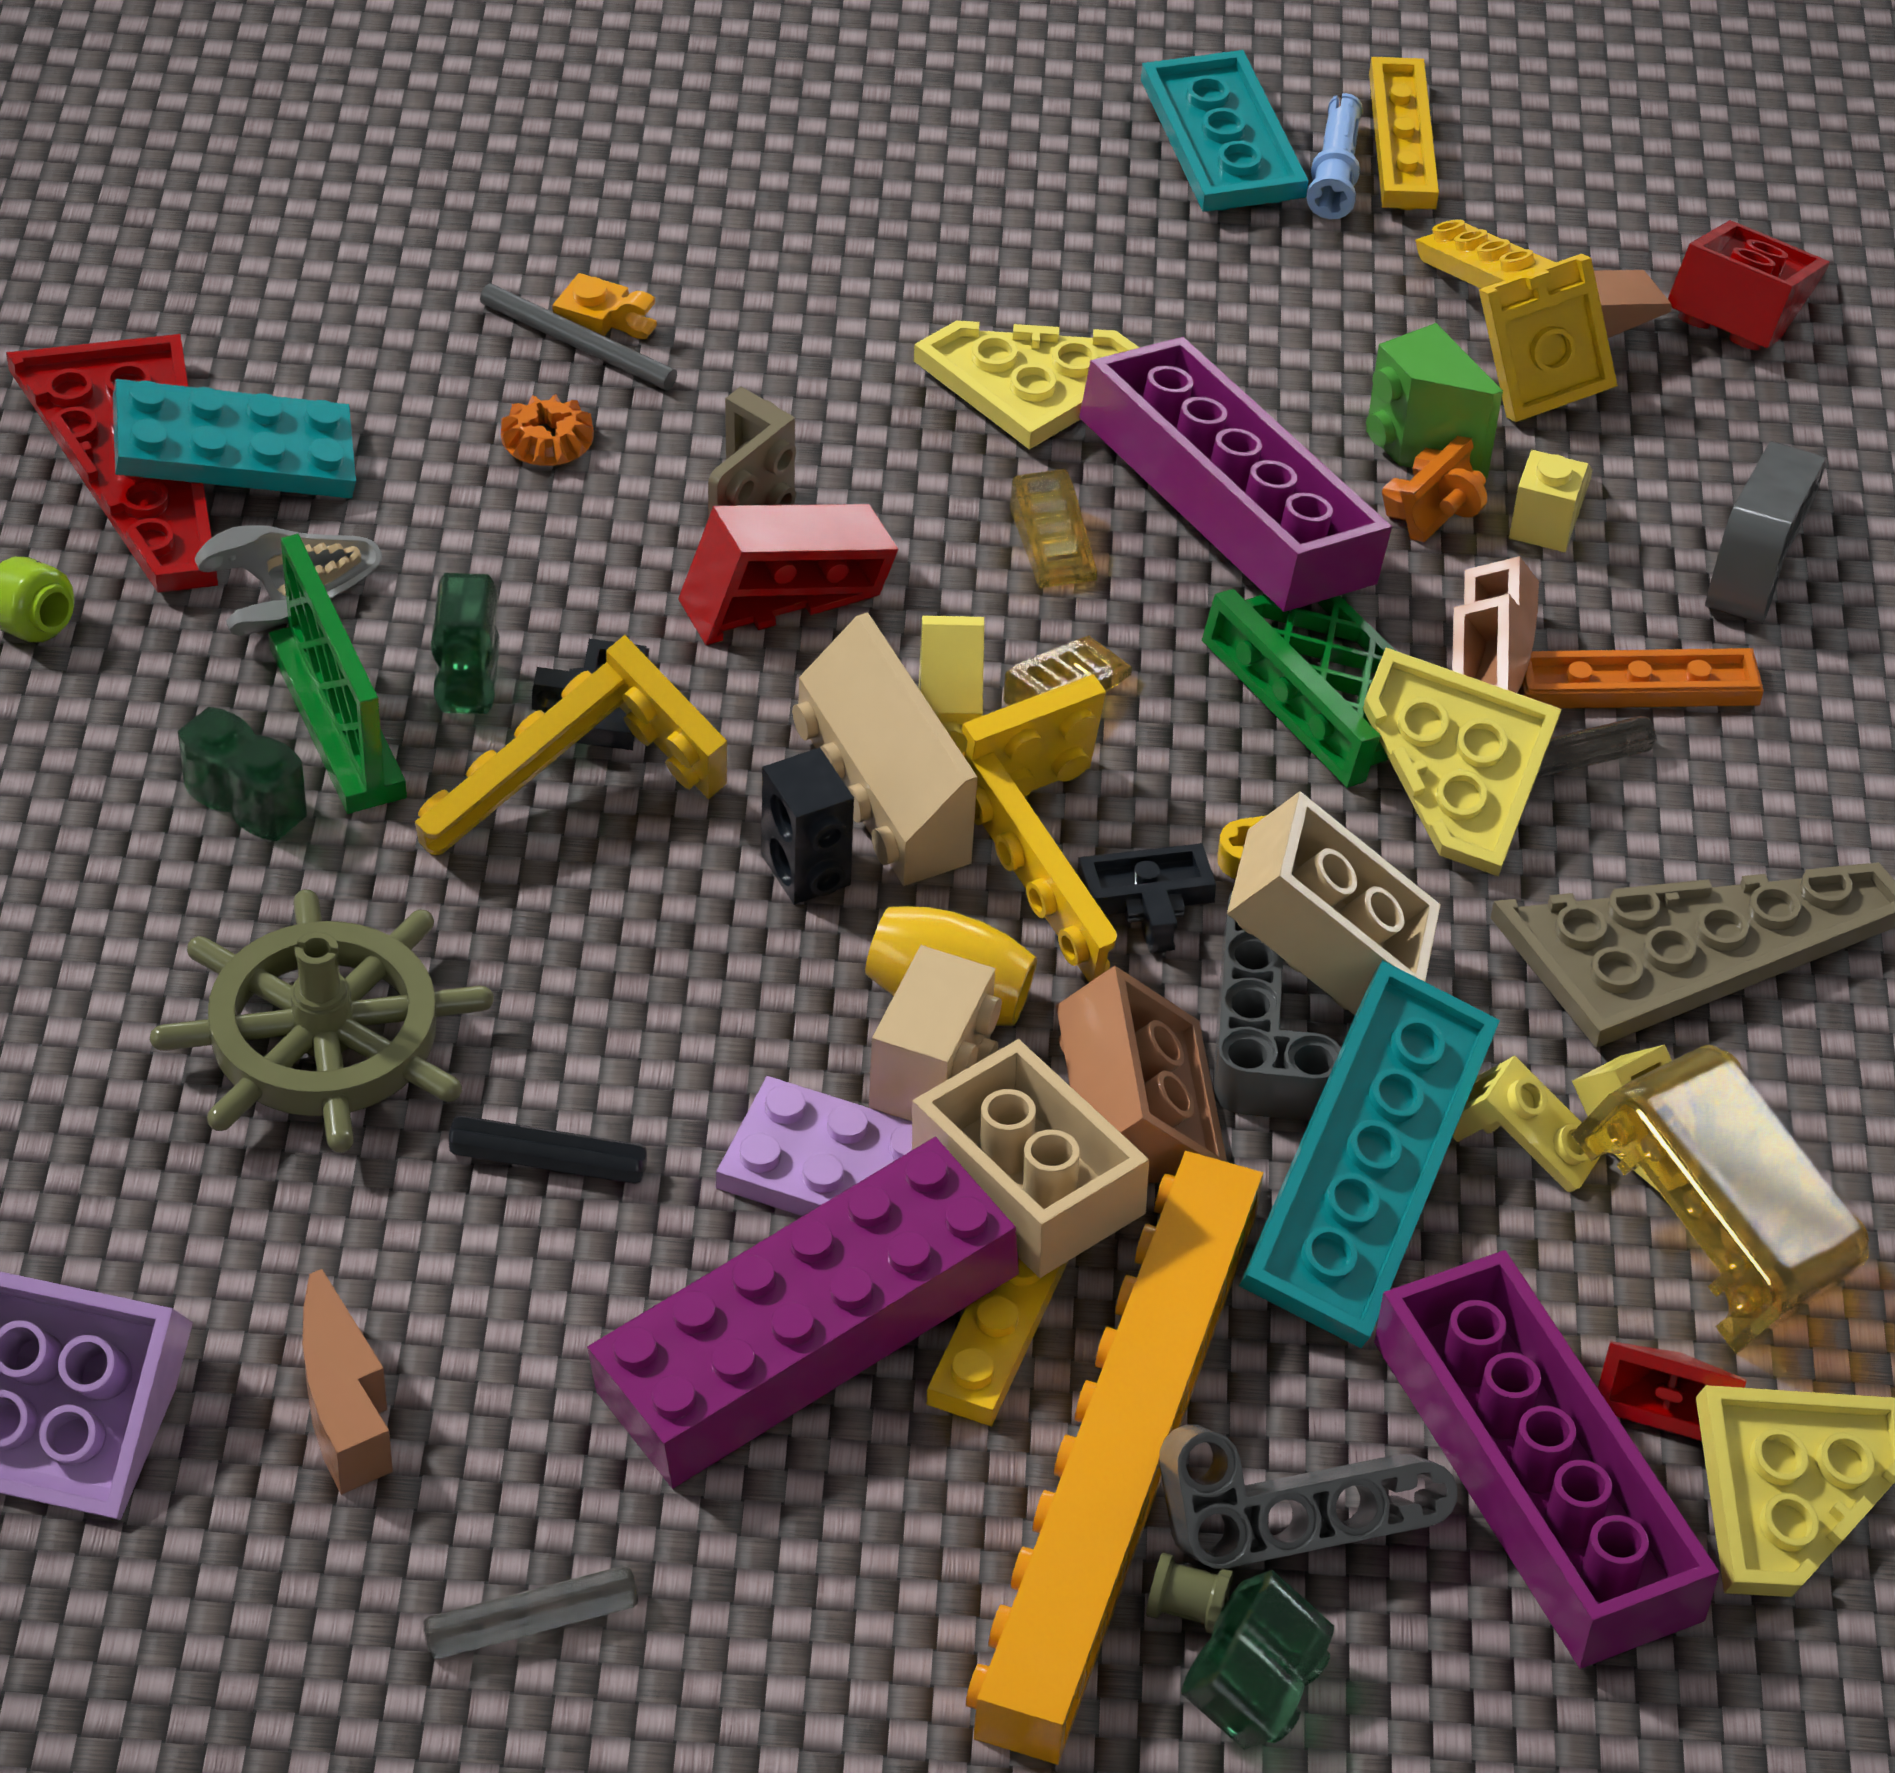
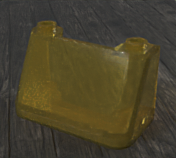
[1571,1044,1869,1354]

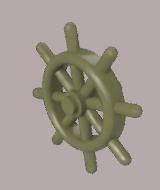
[149,889,494,1153]

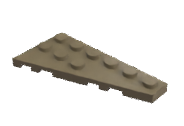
[1490,862,1895,1048]

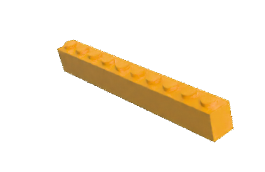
[966,1150,1263,1765]

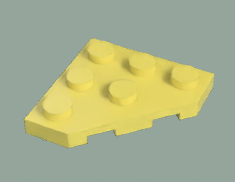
[914,320,1139,450]
[1363,647,1562,877]
[1696,1385,1895,1597]

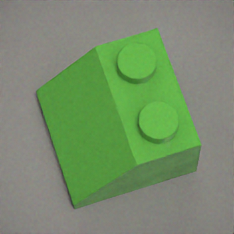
[1366,323,1503,478]

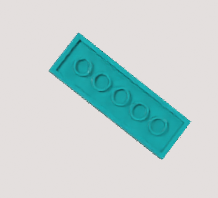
[1239,960,1500,1348]

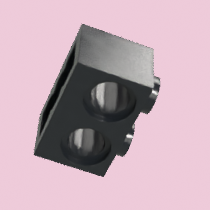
[761,747,854,905]

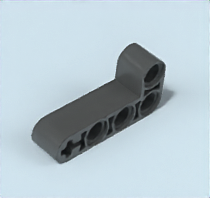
[1705,441,1827,624]
[1213,892,1341,1121]
[1159,1425,1457,1568]

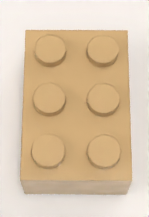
[1227,791,1441,1015]
[912,1039,1149,1278]

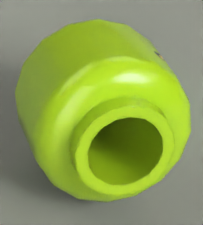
[0,557,75,642]

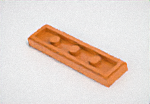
[1518,648,1764,708]

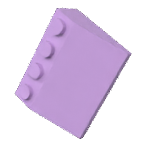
[0,1272,193,1520]

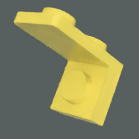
[1453,1056,1604,1192]

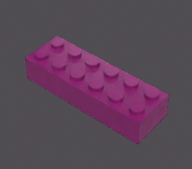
[1079,337,1392,612]
[587,1136,1019,1489]
[1374,1250,1720,1669]

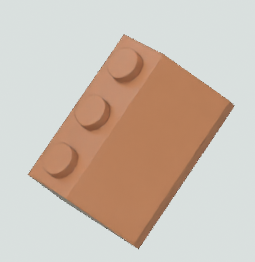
[1056,965,1227,1183]

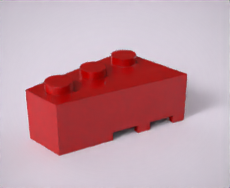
[678,504,899,645]

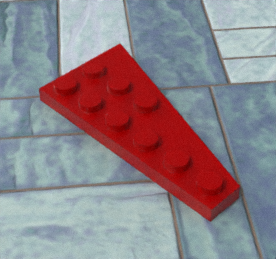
[6,334,218,593]

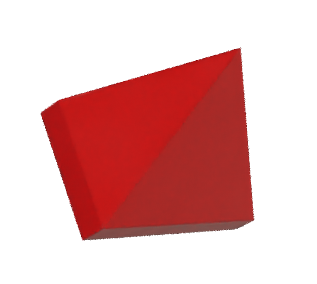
[1598,1341,1747,1441]

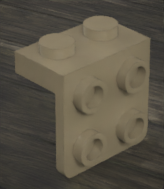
[708,386,796,516]

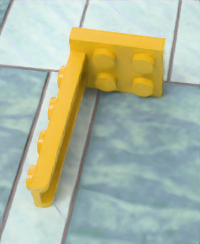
[1415,220,1618,422]
[415,635,727,855]
[962,674,1117,982]

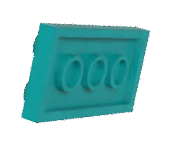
[1141,50,1309,212]
[113,379,356,499]

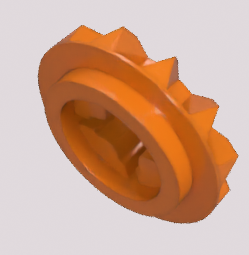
[501,394,594,466]

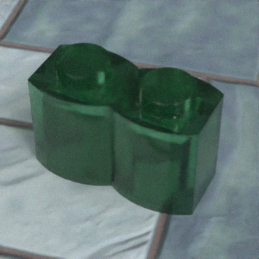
[431,573,500,714]
[178,707,307,841]
[1181,1570,1334,1750]

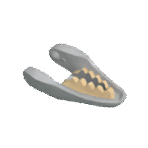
[195,525,382,636]

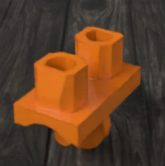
[1382,436,1487,542]

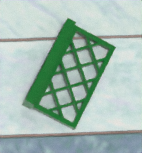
[268,533,407,814]
[1201,588,1396,788]

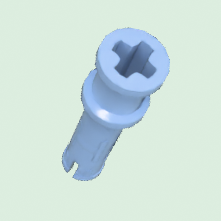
[1306,93,1363,219]

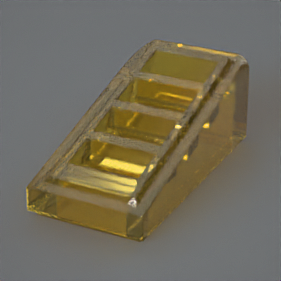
[1010,469,1097,588]
[1003,635,1132,706]

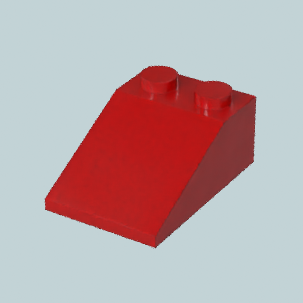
[1668,220,1830,350]

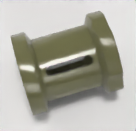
[1146,1553,1233,1635]

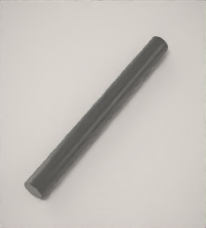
[480,283,677,391]

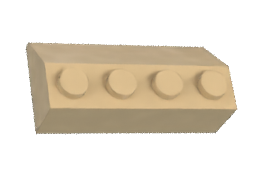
[792,612,977,886]

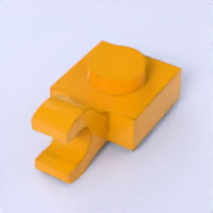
[552,273,657,339]

